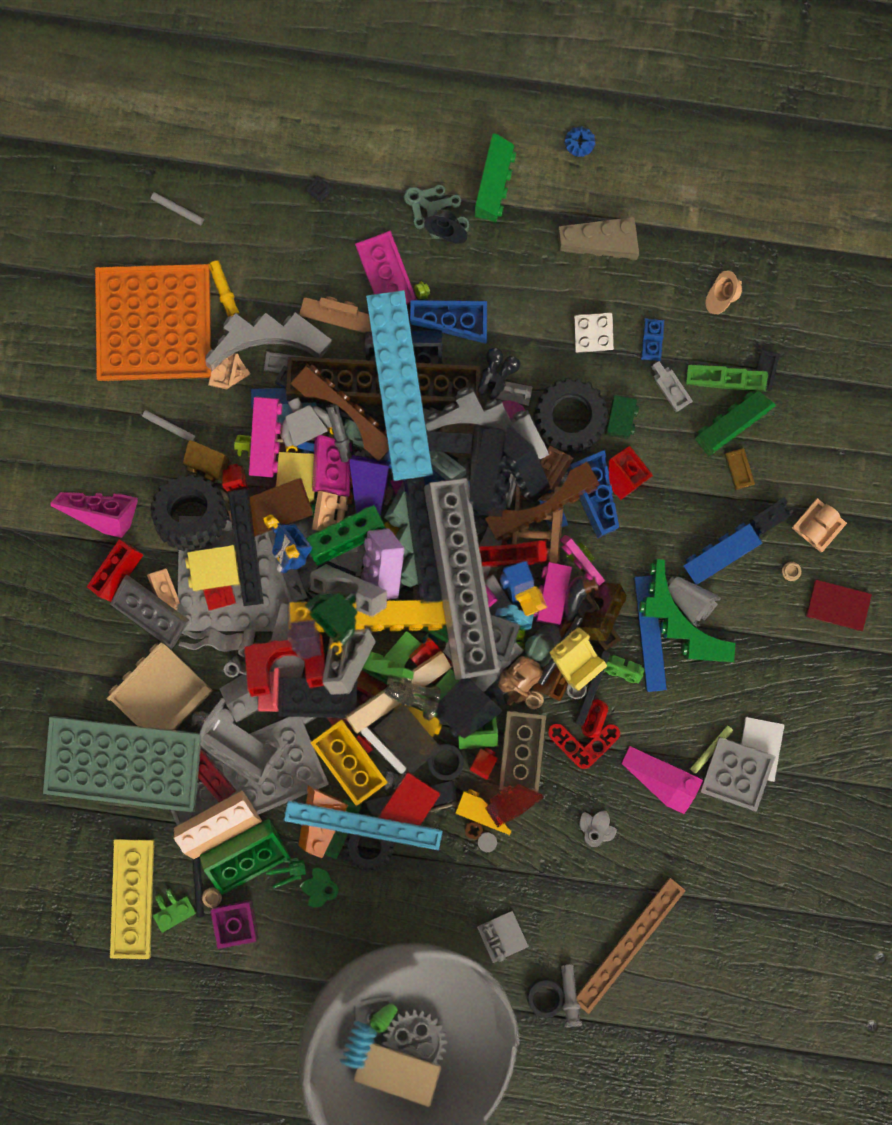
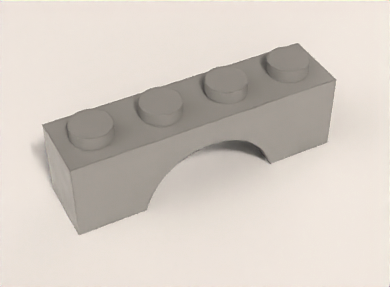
[310,565,387,617]

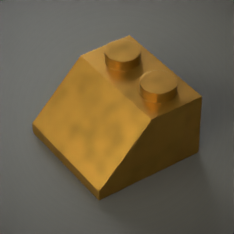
[183,440,230,482]

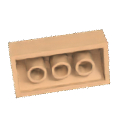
[174,790,262,859]

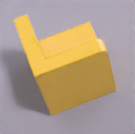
[515,586,547,616]

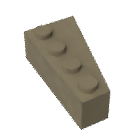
[557,217,639,260]

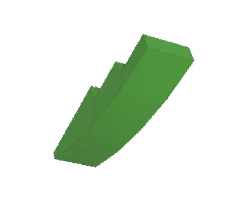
[686,365,768,392]
[363,652,414,679]

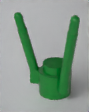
[266,857,306,888]

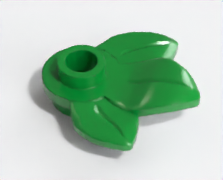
[300,868,339,907]

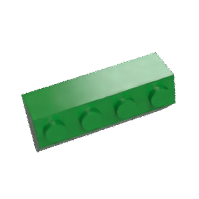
[475,133,517,222]
[695,391,776,457]
[200,819,290,895]

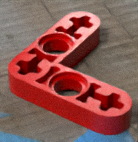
[548,724,620,769]

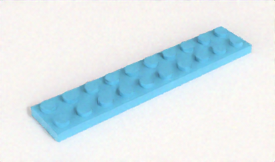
[366,290,433,481]

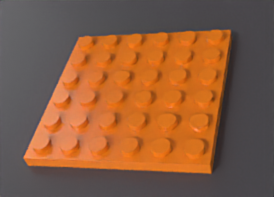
[95,264,211,381]

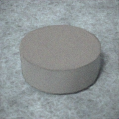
[478,832,497,852]

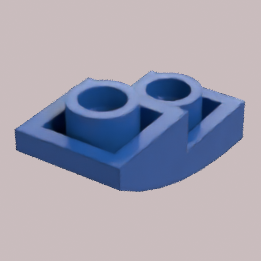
[641,319,664,361]

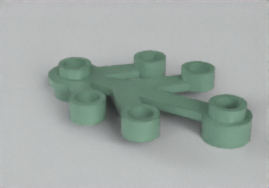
[404,185,469,239]

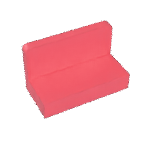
[258,668,280,712]

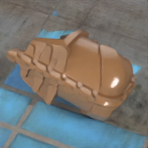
[498,656,543,705]

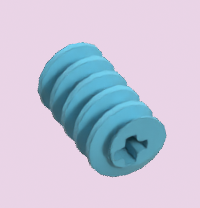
[340,1021,376,1068]

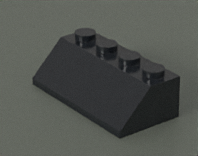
[365,330,442,364]
[504,425,551,503]

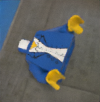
[263,514,312,573]

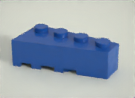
[410,300,487,344]
[567,450,619,538]
[684,523,763,585]
[499,561,534,609]

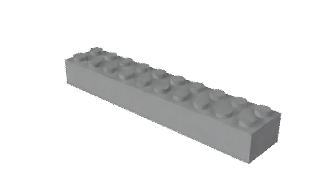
[424,478,499,680]

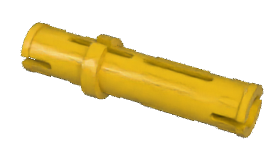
[209,261,239,317]

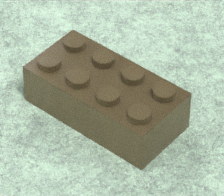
[499,711,546,794]

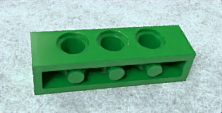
[306,505,386,566]

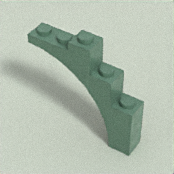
[384,483,442,600]

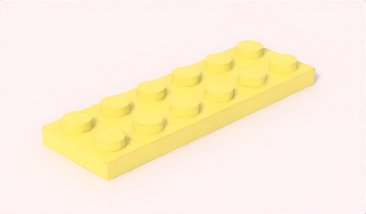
[110,839,154,959]

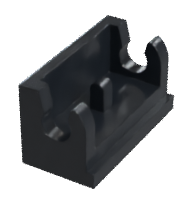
[749,497,793,536]

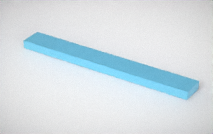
[284,801,442,850]

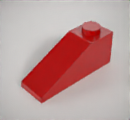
[222,464,249,492]

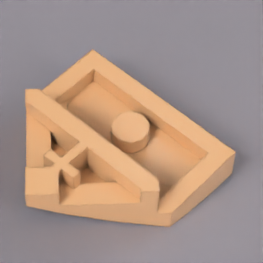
[208,353,250,389]

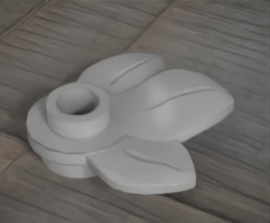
[579,811,617,847]

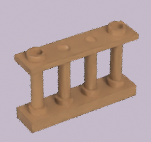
[512,486,564,564]

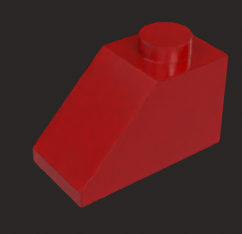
[469,747,498,780]

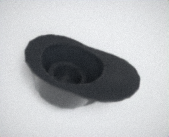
[424,210,468,243]

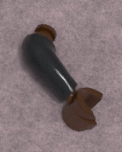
[559,576,599,639]

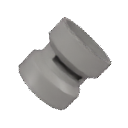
[566,684,586,699]

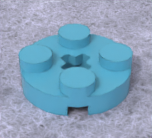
[495,605,534,630]

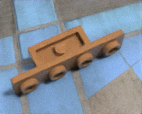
[300,297,372,333]

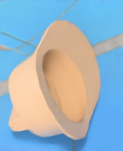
[706,271,742,314]

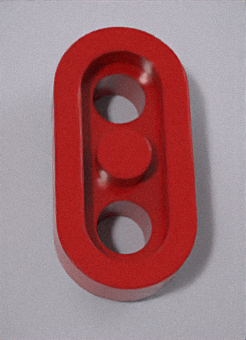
[581,699,608,738]

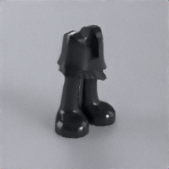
[478,348,521,400]

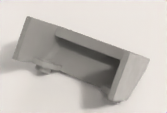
[200,698,288,785]

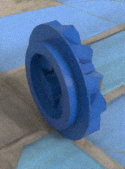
[565,126,595,157]

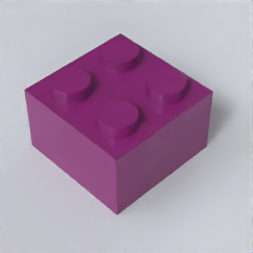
[211,899,259,949]

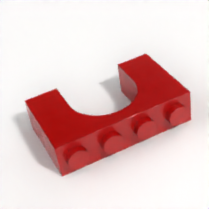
[244,634,326,697]

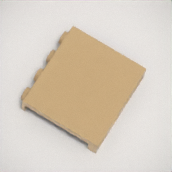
[107,643,213,730]

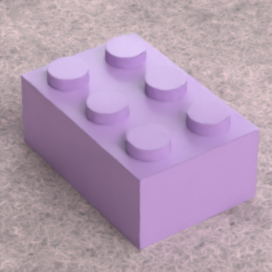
[361,529,404,600]

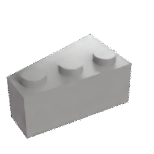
[323,629,376,694]

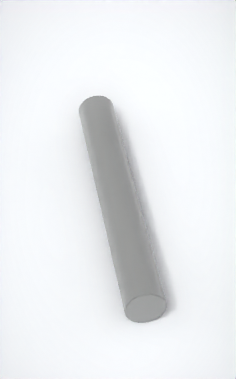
[151,192,204,225]
[142,410,196,441]

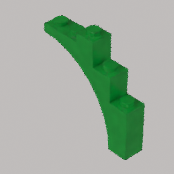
[639,559,735,662]

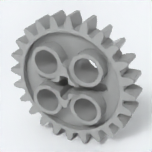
[383,1009,447,1065]

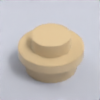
[782,562,801,581]
[524,690,544,709]
[202,888,222,907]

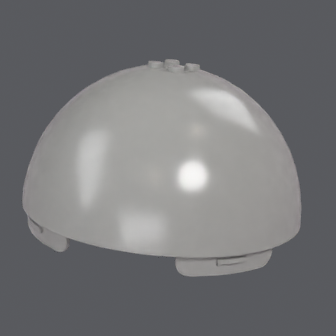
[298,944,519,1125]

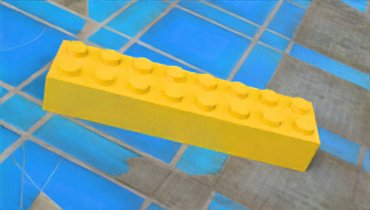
[288,601,446,633]

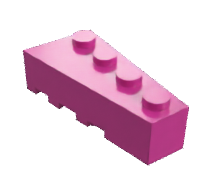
[249,397,282,477]

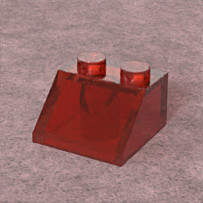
[485,785,544,828]

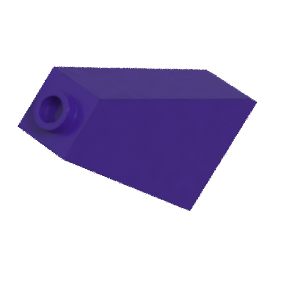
[350,455,390,527]

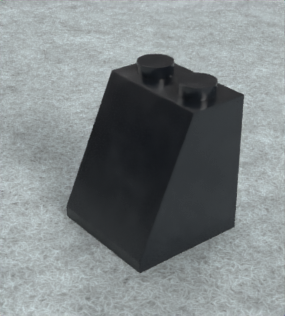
[433,678,503,739]

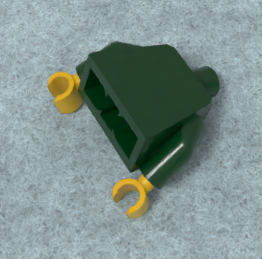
[295,592,358,655]

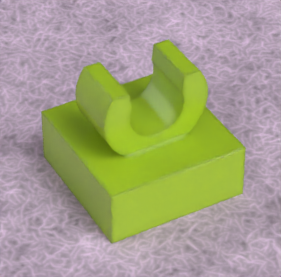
[234,435,252,457]

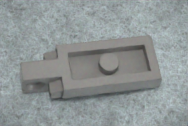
[651,361,693,412]

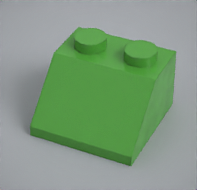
[458,701,498,749]

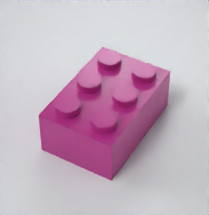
[534,562,572,626]

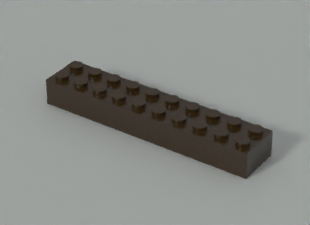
[286,357,480,409]

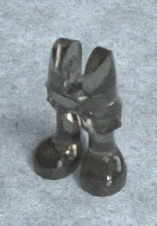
[384,675,441,721]

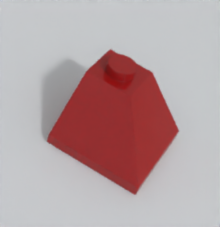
[609,446,653,500]

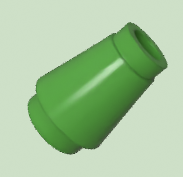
[369,1003,398,1033]

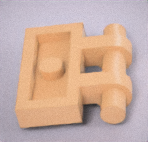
[312,491,348,531]

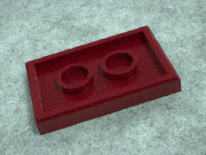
[806,580,872,632]

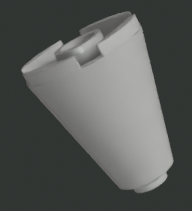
[667,577,721,628]

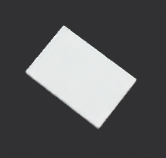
[741,717,784,782]
[361,726,408,774]

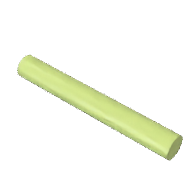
[690,725,733,774]

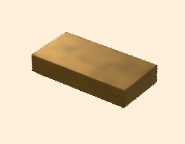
[725,448,755,490]

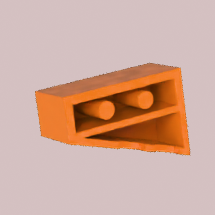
[299,785,348,858]

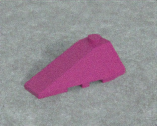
[51,492,138,538]
[621,746,703,814]

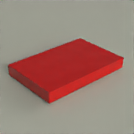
[378,772,441,826]

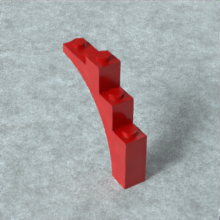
[435,541,547,567]

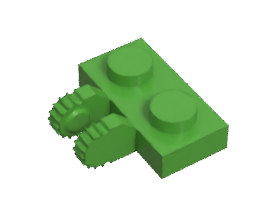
[153,888,196,933]

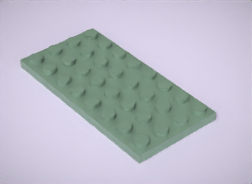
[43,716,201,812]

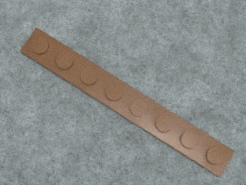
[576,877,686,1014]

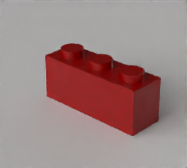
[87,539,143,602]

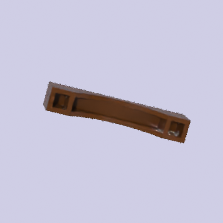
[291,364,389,461]
[485,462,600,541]

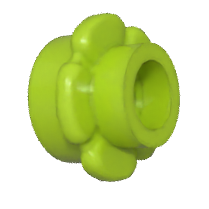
[414,281,430,300]

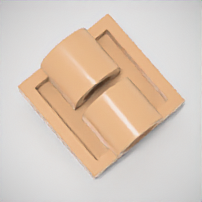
[792,498,847,553]

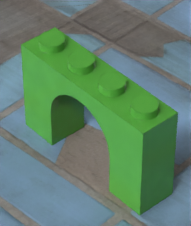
[380,631,461,716]

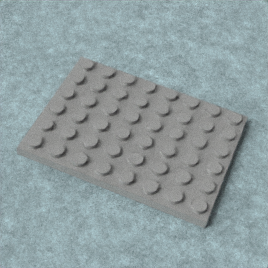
[177,516,325,632]

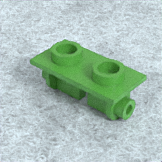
[604,655,645,684]

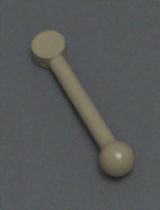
[429,800,459,813]

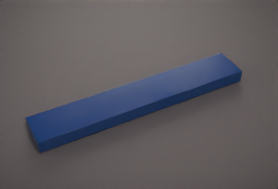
[634,576,667,692]

